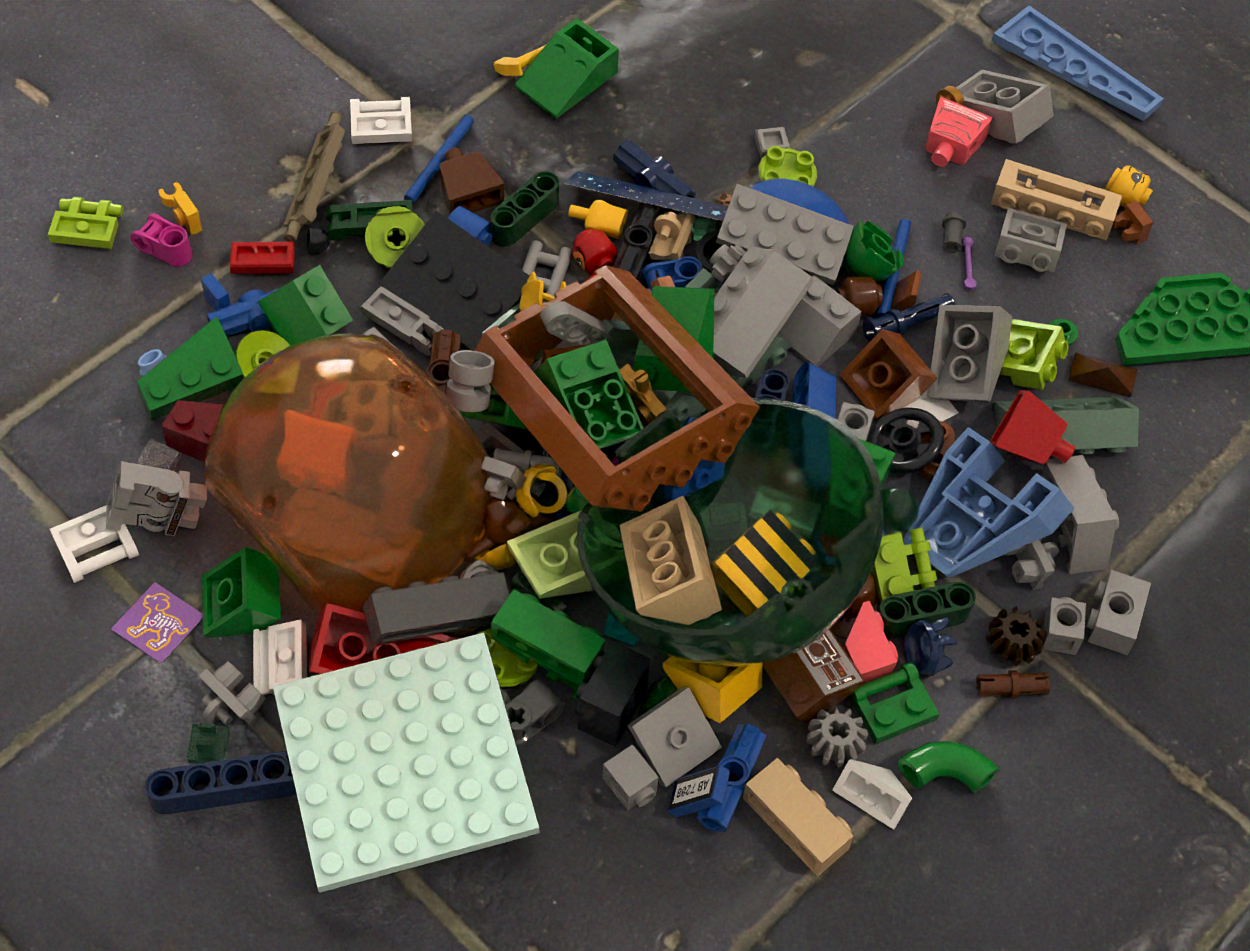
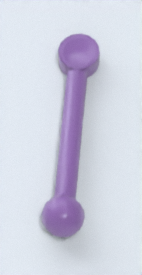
[962,237,976,291]

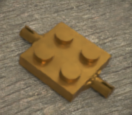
[619,364,672,443]

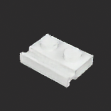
[253,619,307,695]

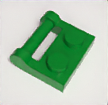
[849,662,940,745]

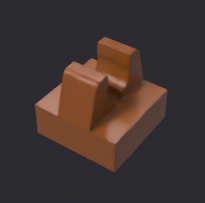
[1112,200,1153,245]

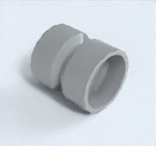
[445,350,495,412]

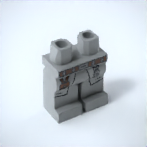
[106,461,207,536]

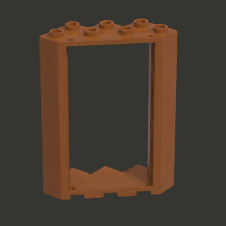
[474,265,760,512]

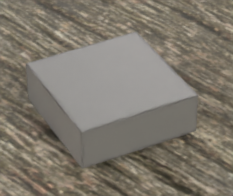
[754,127,790,159]

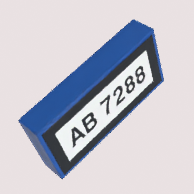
[667,765,730,817]

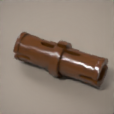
[976,670,1050,698]

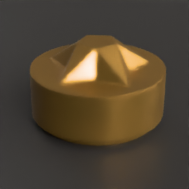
[936,86,965,106]

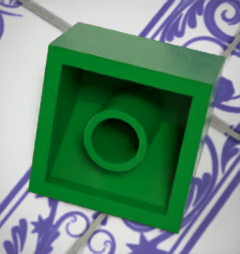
[257,265,353,354]
[202,547,281,638]

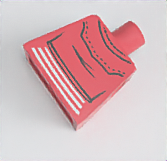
[925,97,993,167]

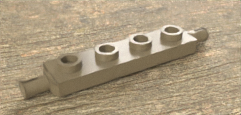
[283,111,345,242]

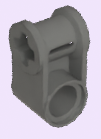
[505,679,566,747]

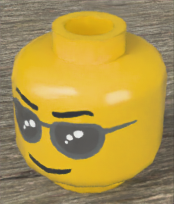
[1105,165,1153,208]

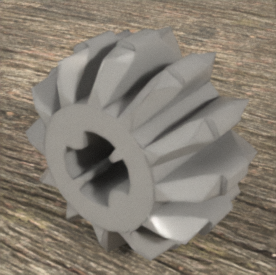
[806,705,868,769]

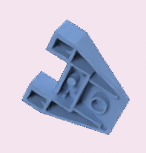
[903,427,1075,578]

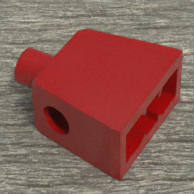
[990,390,1075,465]

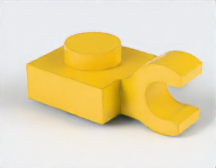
[159,182,203,236]

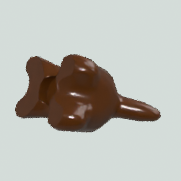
[466,493,557,559]

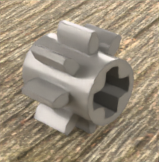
[710,244,746,283]

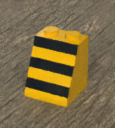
[710,509,819,622]

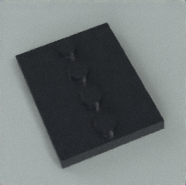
[379,211,530,351]

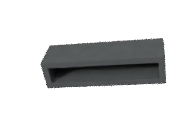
[363,571,510,646]

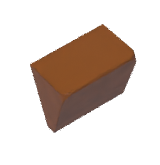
[891,271,922,311]

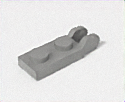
[360,286,444,356]

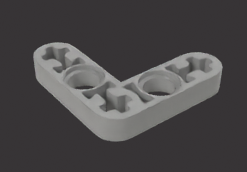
[530,301,611,373]

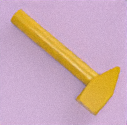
[493,44,547,76]

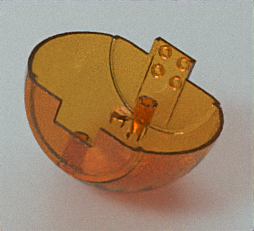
[202,334,492,613]

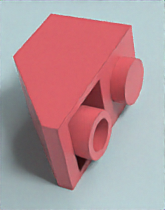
[844,601,898,682]

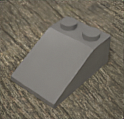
[956,70,1054,143]
[927,305,1012,402]

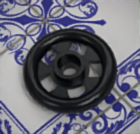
[867,407,944,474]

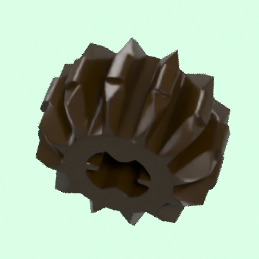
[986,606,1046,667]

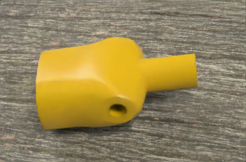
[568,200,628,239]

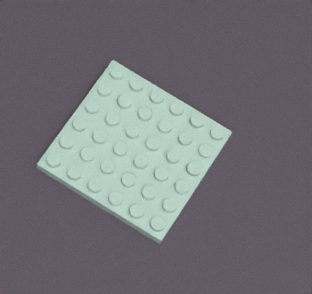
[273,633,540,893]

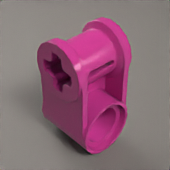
[130,213,193,267]

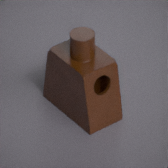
[439,147,504,215]

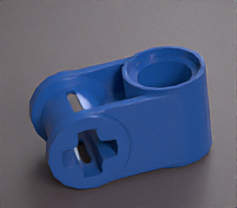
[641,256,702,292]

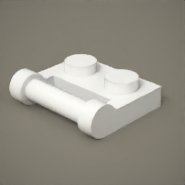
[350,97,412,144]
[50,505,139,583]

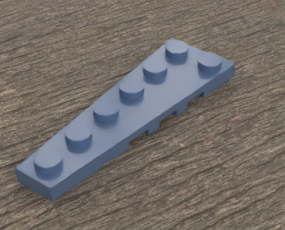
[992,6,1164,121]

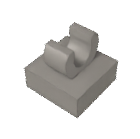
[480,456,526,500]

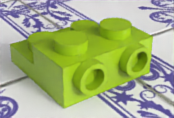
[1000,319,1068,390]

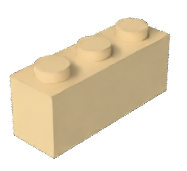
[743,758,854,877]

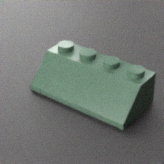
[993,396,1139,457]

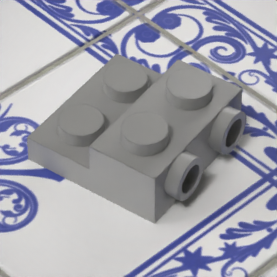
[994,208,1067,272]

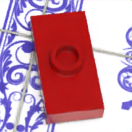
[230,242,295,274]

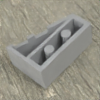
[1042,455,1119,574]

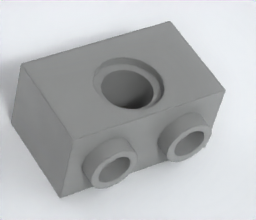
[1085,570,1151,655]

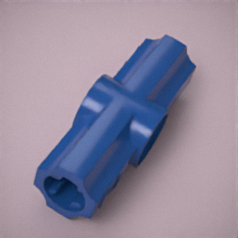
[206,289,277,337]
[697,724,767,832]

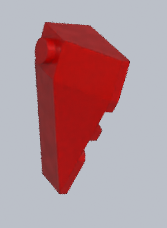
[309,603,459,675]

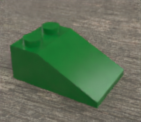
[635,286,714,393]

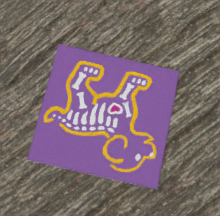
[111,582,203,663]

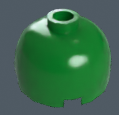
[844,220,904,282]

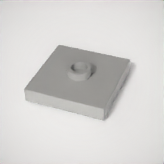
[627,686,722,787]

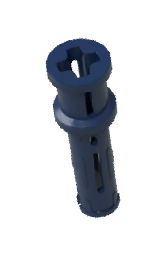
[863,293,955,342]

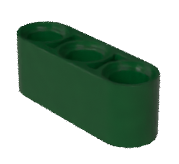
[490,171,559,247]
[878,582,976,639]

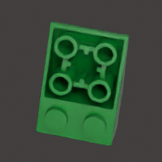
[515,18,619,119]
[534,340,645,450]

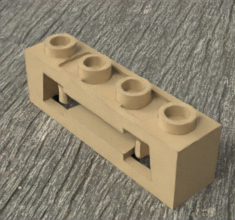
[991,159,1122,240]

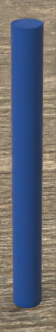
[404,115,474,204]
[876,219,911,318]

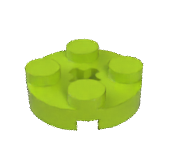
[365,206,425,269]

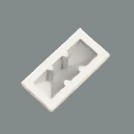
[832,759,912,829]

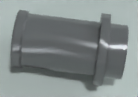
[942,212,966,253]

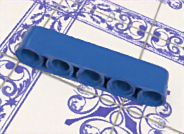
[789,362,836,493]

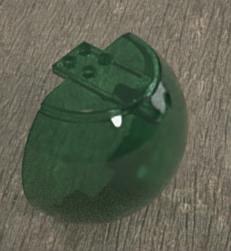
[577,398,884,667]

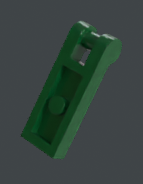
[326,200,413,240]

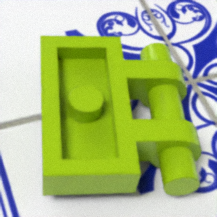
[48,197,124,249]
[865,527,938,606]

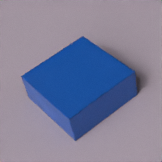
[201,273,231,310]

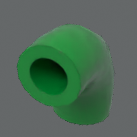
[898,741,999,793]

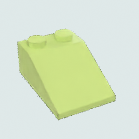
[507,506,627,599]

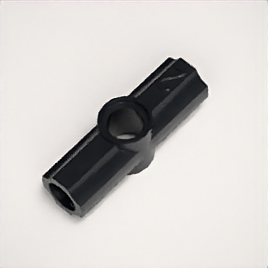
[613,203,665,280]

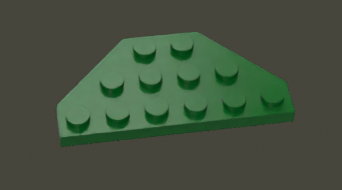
[1115,272,1250,365]

